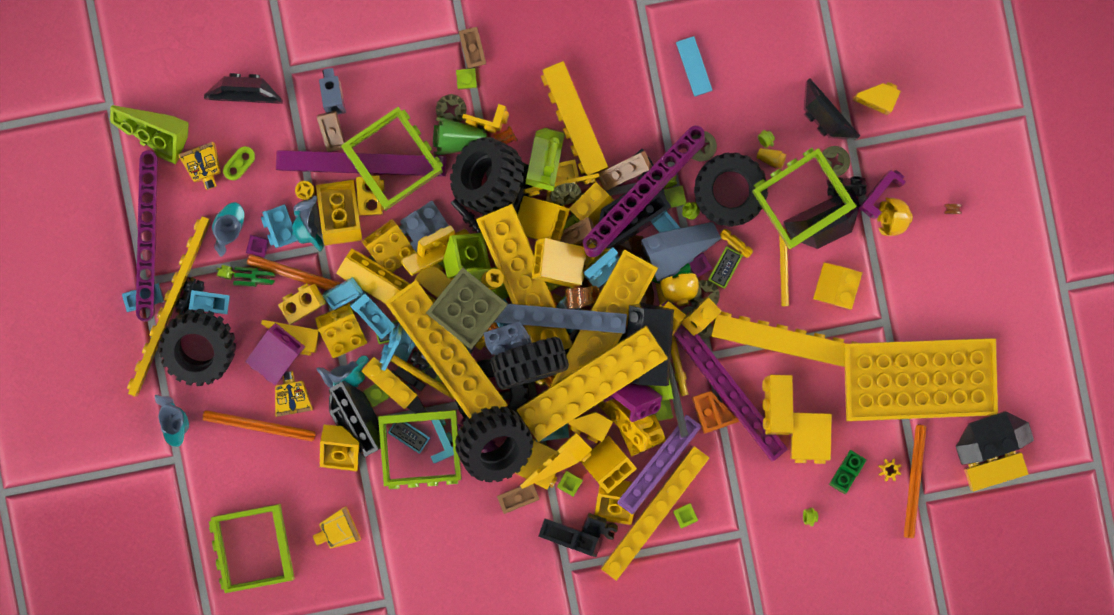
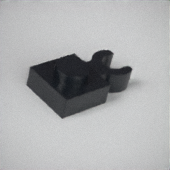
[394,366,426,391]
[582,513,618,540]

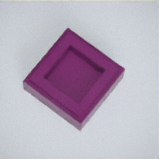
[246,235,269,258]
[690,252,712,277]

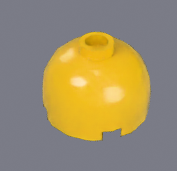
[877,197,913,236]
[660,273,699,306]

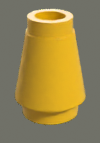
[757,148,786,169]

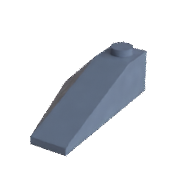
[642,222,721,282]

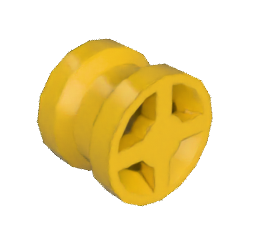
[295,181,315,200]
[481,269,504,290]

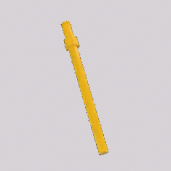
[655,284,688,396]

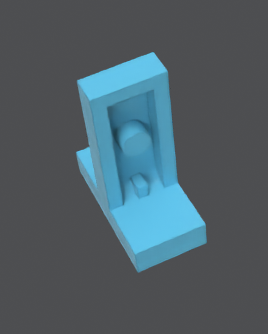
[350,291,396,339]
[431,419,454,463]

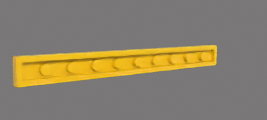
[127,216,211,397]

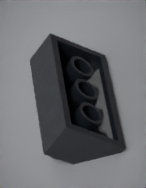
[627,303,674,386]

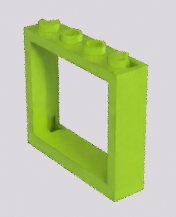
[341,107,443,211]
[752,148,856,249]
[378,410,462,489]
[209,504,295,593]

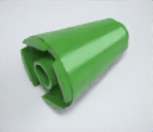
[433,117,486,156]

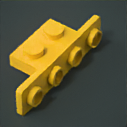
[523,159,600,197]
[401,225,469,276]
[598,399,654,452]

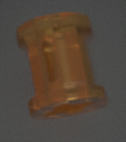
[493,126,518,144]

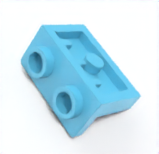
[261,204,298,248]
[584,248,619,289]

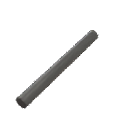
[669,362,689,438]

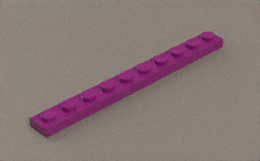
[661,300,788,462]

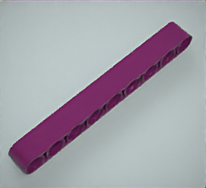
[583,125,705,257]
[136,150,158,322]
[276,150,447,176]

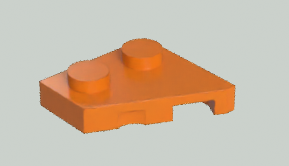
[692,391,739,434]

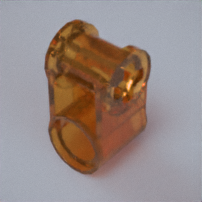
[565,286,600,309]

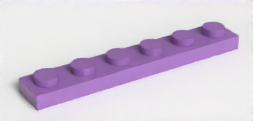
[617,415,702,515]

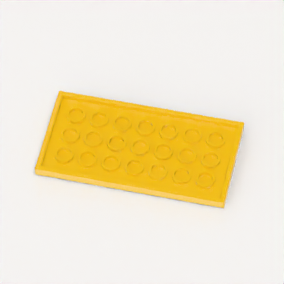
[844,338,998,421]

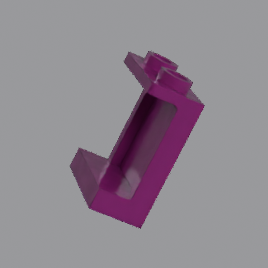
[859,170,906,220]
[245,323,305,385]
[603,383,662,422]

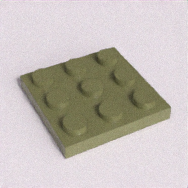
[426,267,508,350]

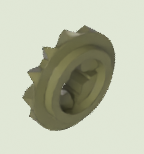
[436,94,466,122]
[687,131,717,162]
[821,146,850,176]
[550,183,581,206]
[690,280,720,307]

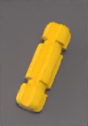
[720,229,753,258]

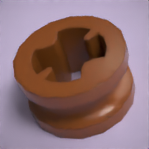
[944,204,962,214]

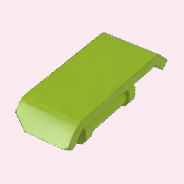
[525,128,565,191]

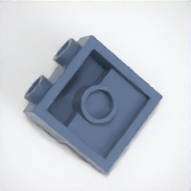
[399,201,449,252]
[483,321,532,355]

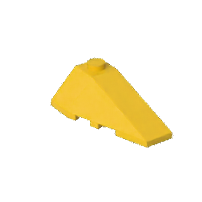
[520,433,592,489]

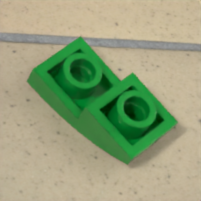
[829,450,867,494]

